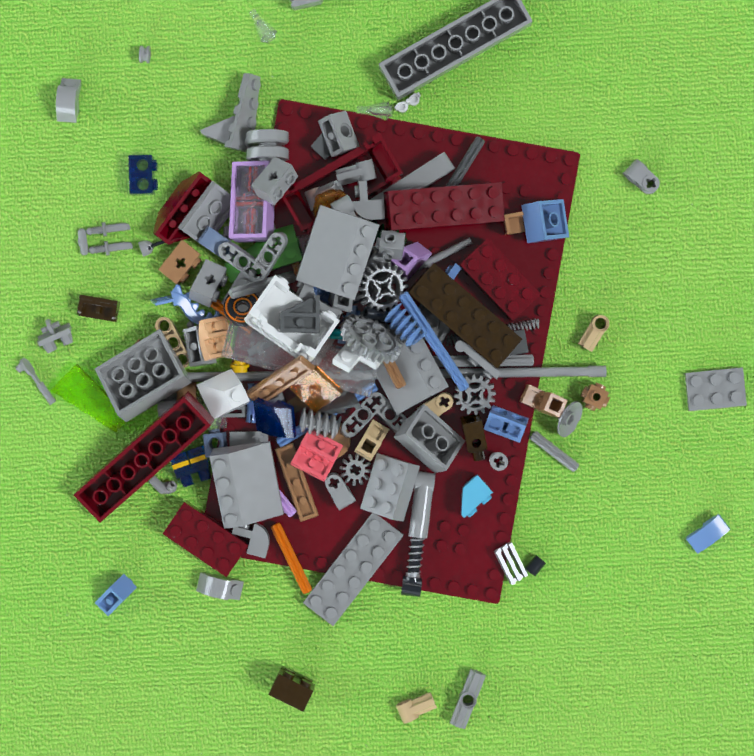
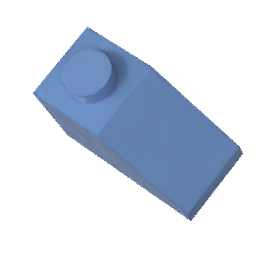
[95,574,137,616]

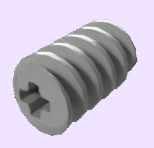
[299,408,341,439]

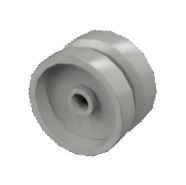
[246,129,289,162]

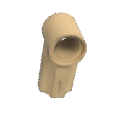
[578,315,609,352]
[396,692,437,724]

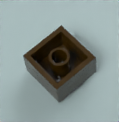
[269,667,315,712]

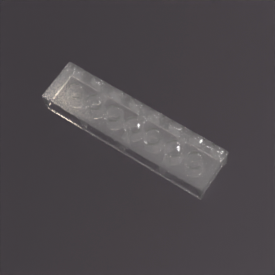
[221,322,379,397]

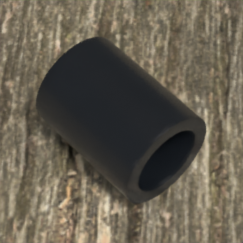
[525,555,546,577]

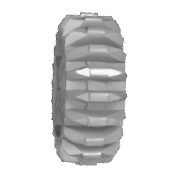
[357,261,408,311]

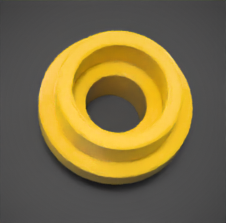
[230,359,249,373]

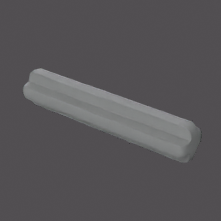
[530,431,579,472]

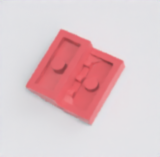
[290,430,343,482]

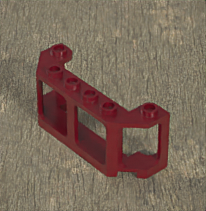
[282,132,403,234]

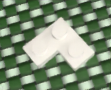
[332,344,380,373]

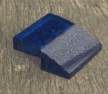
[253,397,297,438]

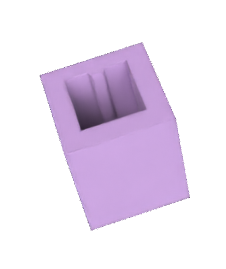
[391,242,432,281]

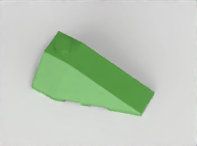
[225,224,303,283]

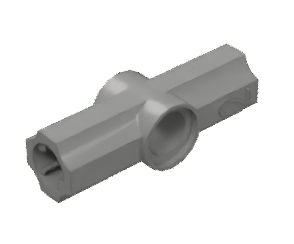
[449,669,486,729]

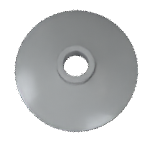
[557,401,583,437]

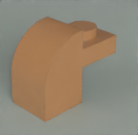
[519,384,568,418]

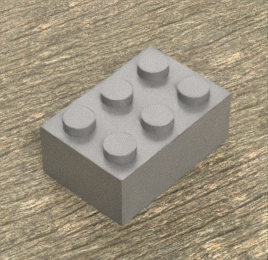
[360,453,420,521]

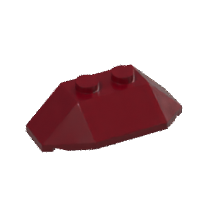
[153,171,211,245]

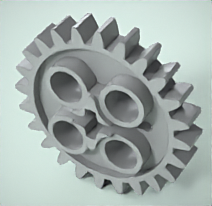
[340,315,402,364]

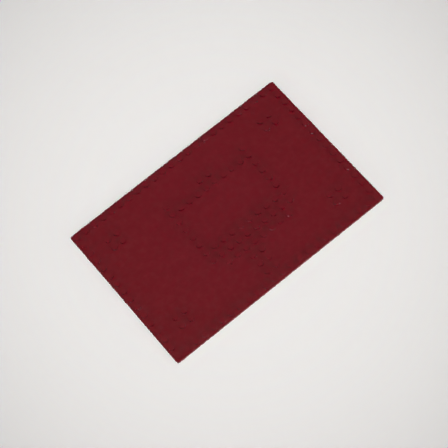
[205,99,580,604]

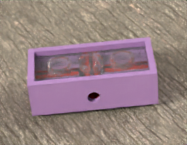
[229,161,275,242]

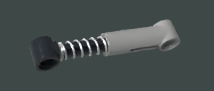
[401,471,435,597]

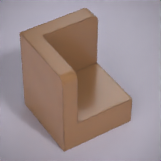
[503,211,525,235]

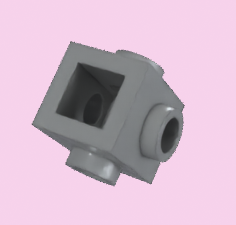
[376,230,405,260]

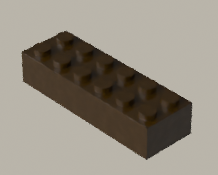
[407,262,522,368]

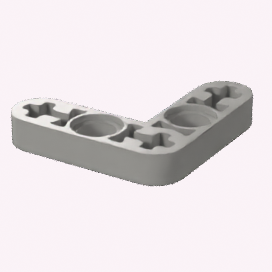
[218,232,288,281]
[341,392,407,438]

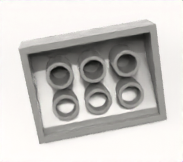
[295,205,379,300]
[372,318,449,415]
[95,329,192,422]
[209,441,284,529]

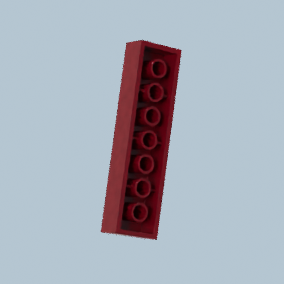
[74,391,215,523]

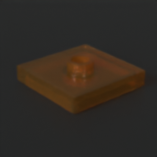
[289,365,343,412]

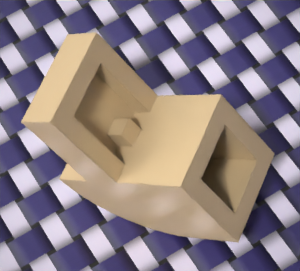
[354,420,389,461]

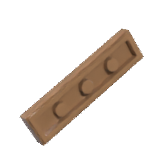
[247,355,315,406]
[275,443,319,522]

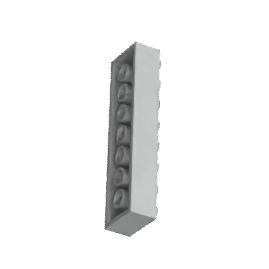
[379,0,533,101]

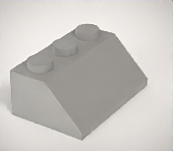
[394,404,465,473]

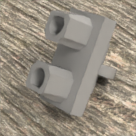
[37,319,73,353]

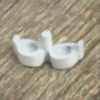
[394,92,420,113]

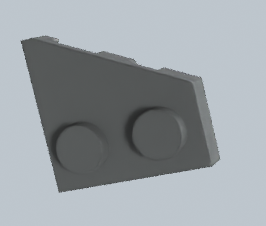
[279,295,320,334]
[314,382,362,416]

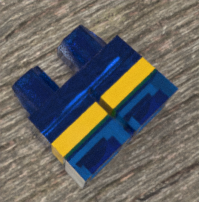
[170,445,211,487]

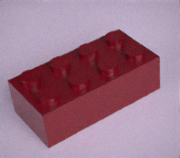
[459,238,541,321]
[163,500,249,577]

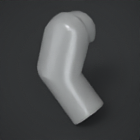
[149,476,177,494]

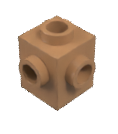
[581,382,610,411]

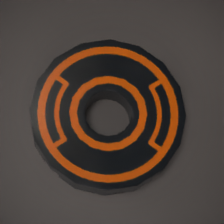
[223,293,259,327]

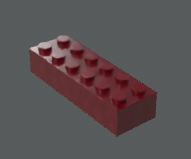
[383,182,505,231]

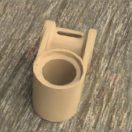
[416,392,454,417]

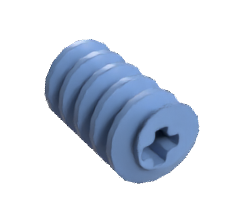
[384,303,427,347]

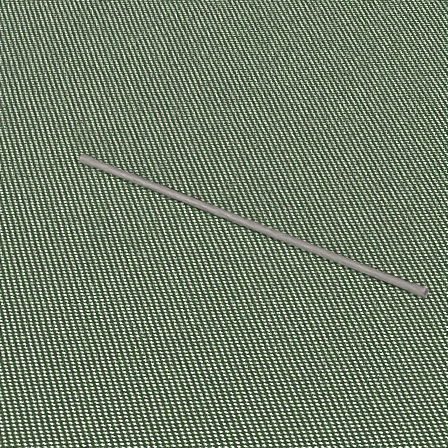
[187,365,607,382]

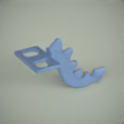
[151,284,223,325]

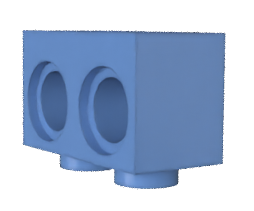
[484,405,529,443]

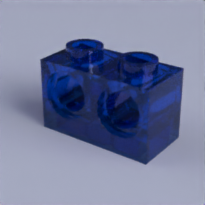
[128,155,158,196]

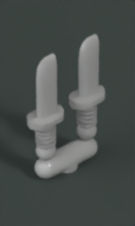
[78,222,133,256]

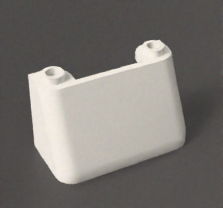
[244,275,340,362]

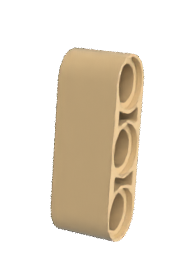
[155,317,190,368]

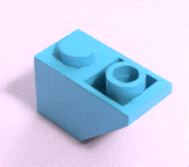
[461,474,493,518]

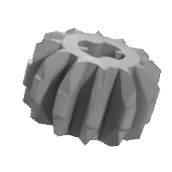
[339,453,372,486]

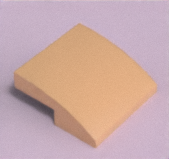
[199,316,234,361]

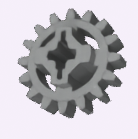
[454,373,496,415]

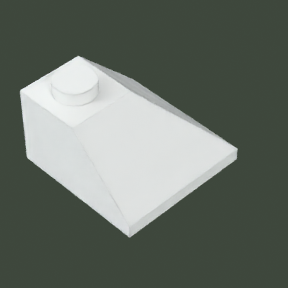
[196,369,250,419]

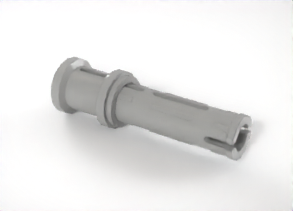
[489,452,508,471]

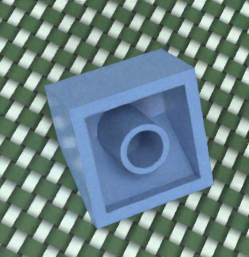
[521,199,569,243]

